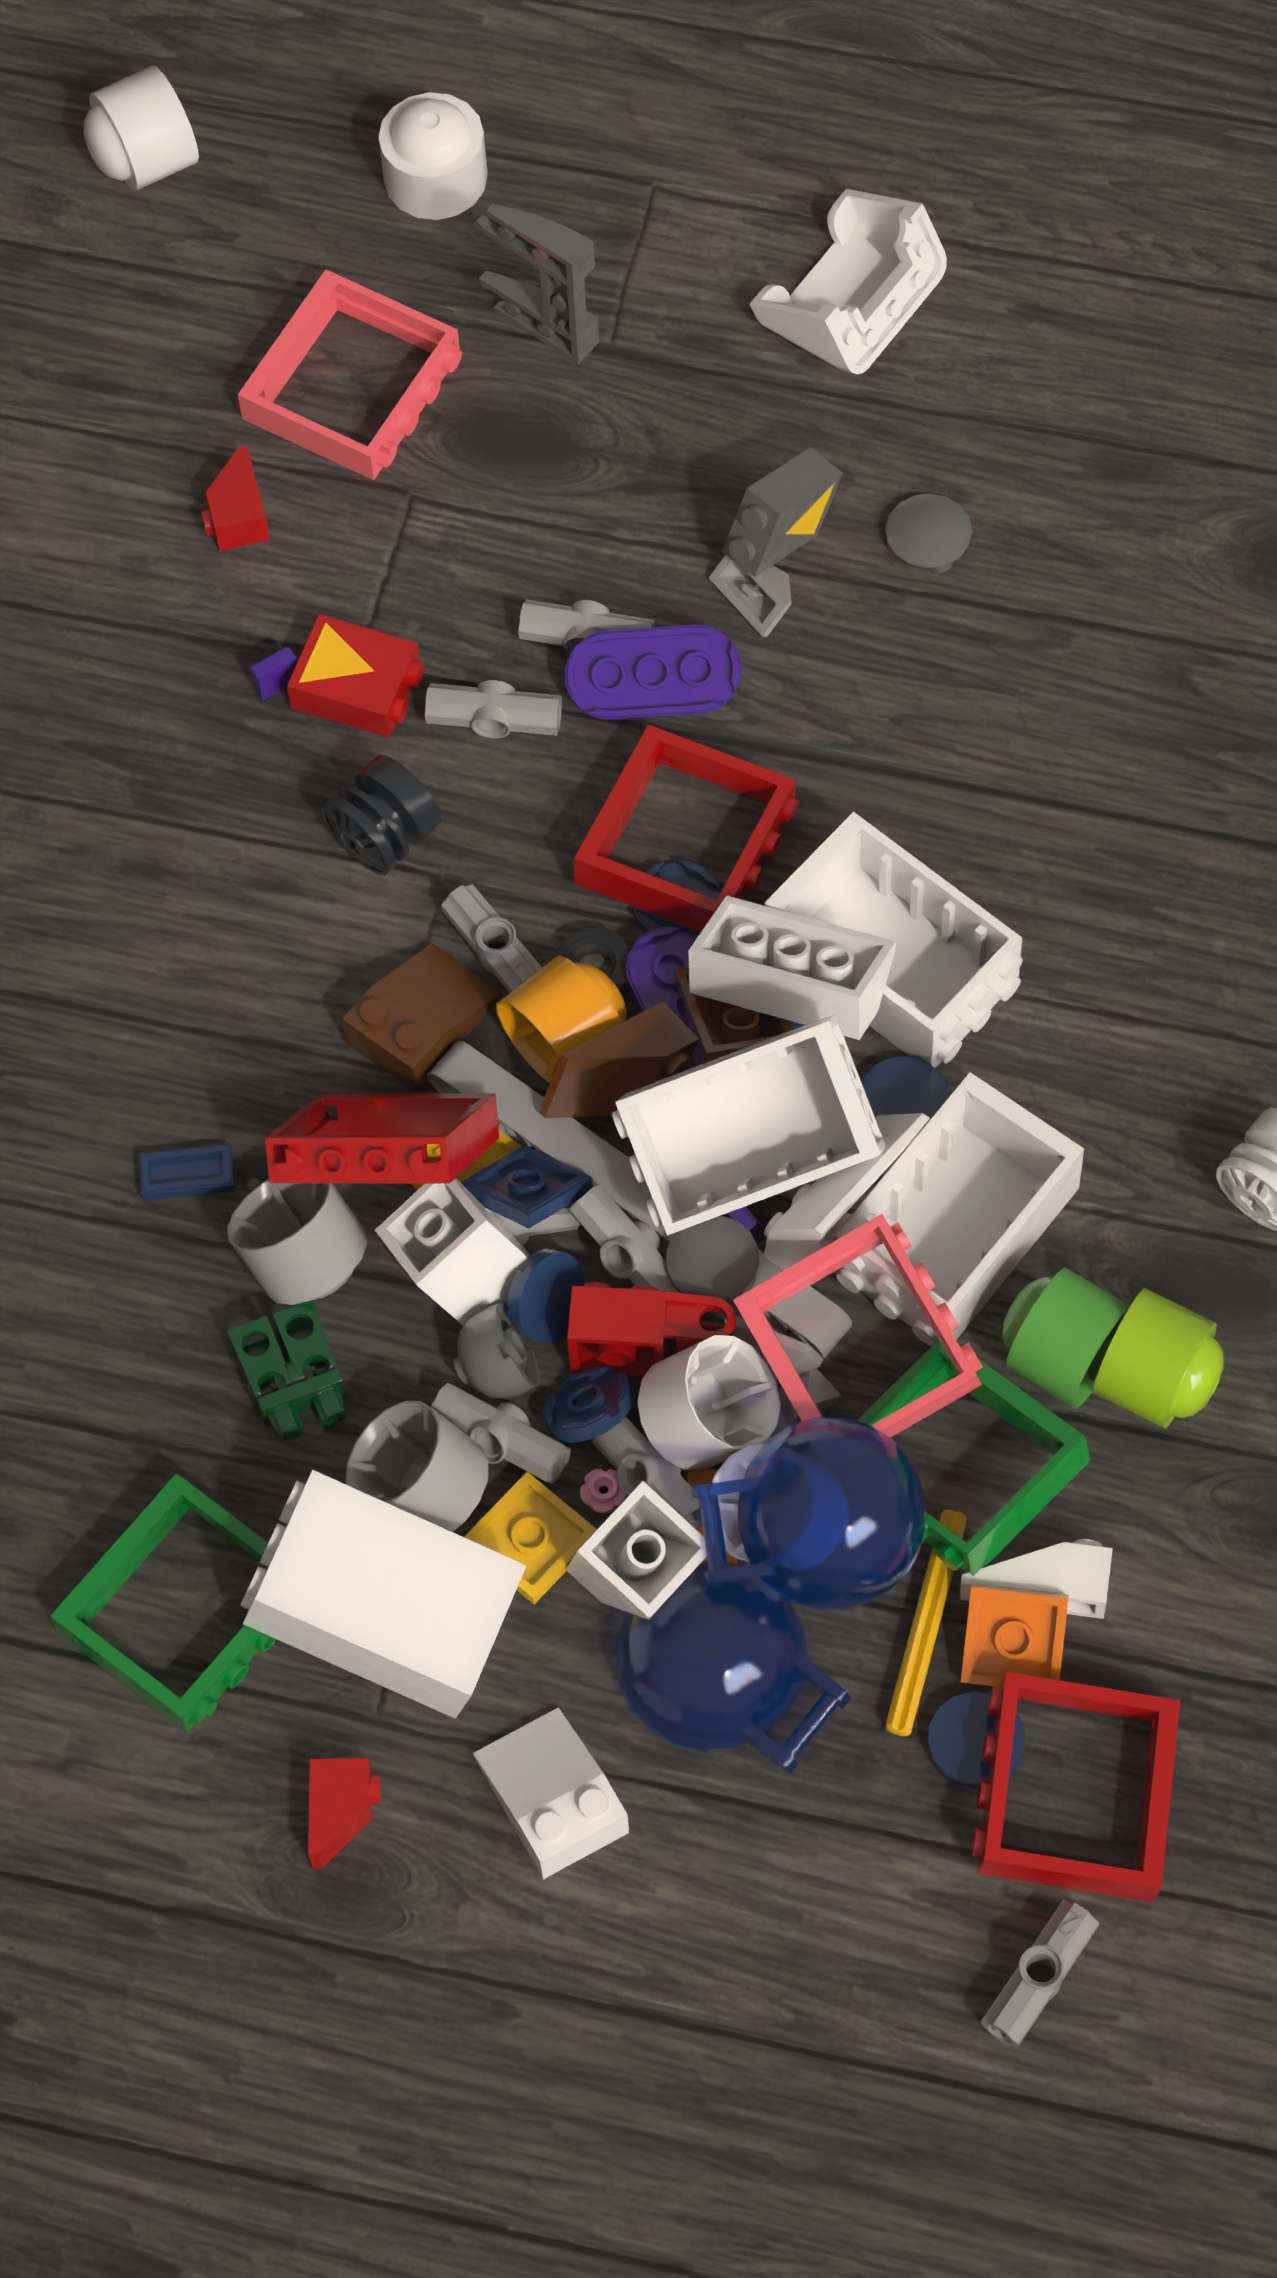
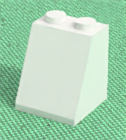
[375,1178,530,1326]
[566,1481,715,1620]

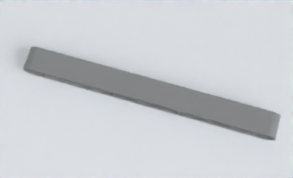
[427,1041,853,1360]

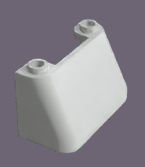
[750,189,947,374]

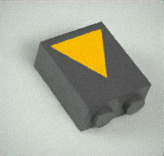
[722,447,843,577]

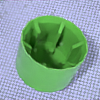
[1002,1268,1131,1409]

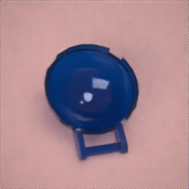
[691,1417,926,1611]
[615,1560,851,1774]

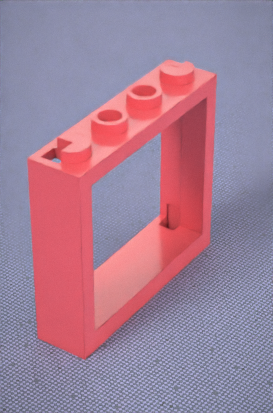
[238,270,462,480]
[733,1214,983,1471]

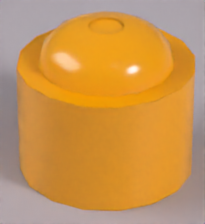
[496,955,627,1084]

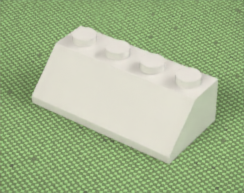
[688,896,896,1040]
[763,1113,930,1287]

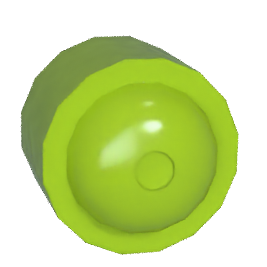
[1093,1288,1224,1428]

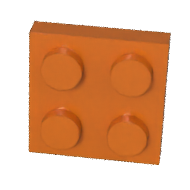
[961,1583,1069,1687]

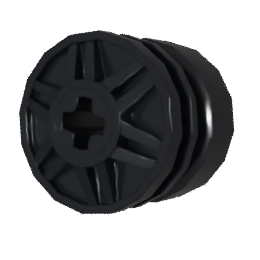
[321,754,442,876]

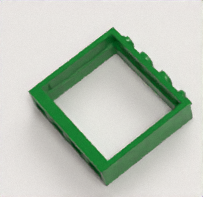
[834,1340,1090,1576]
[50,1473,277,1734]

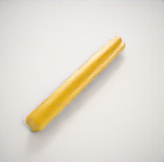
[886,1510,967,1736]

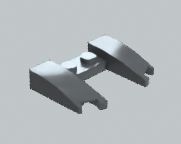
[474,204,599,365]

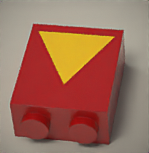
[287,614,424,738]

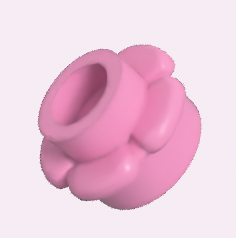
[580,1469,627,1514]

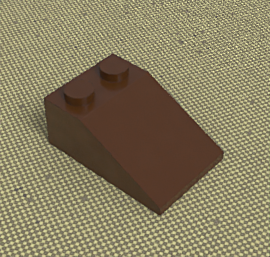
[342,943,502,1093]
[674,967,793,1067]
[539,1001,699,1118]

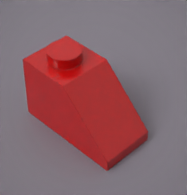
[201,446,270,552]
[308,1758,381,1869]

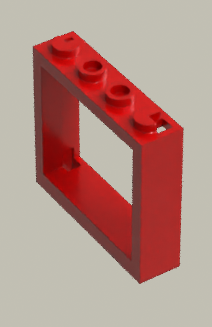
[574,725,799,932]
[265,1093,499,1184]
[971,1672,1180,1903]

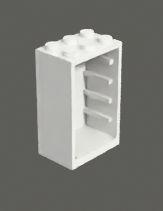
[764,812,1023,1068]
[612,1014,886,1235]
[834,1072,1084,1346]
[240,1470,527,1719]

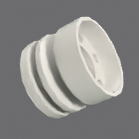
[1216,1108,1277,1231]

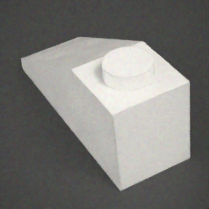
[960,1539,1112,1619]

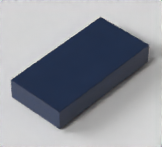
[139,1143,235,1201]

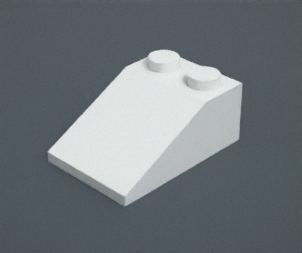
[473,1707,629,1879]

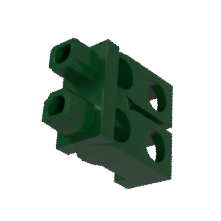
[227,1300,346,1443]

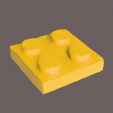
[464,1472,597,1605]

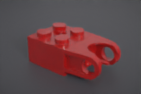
[568,1282,736,1379]

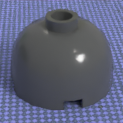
[453,1302,541,1399]

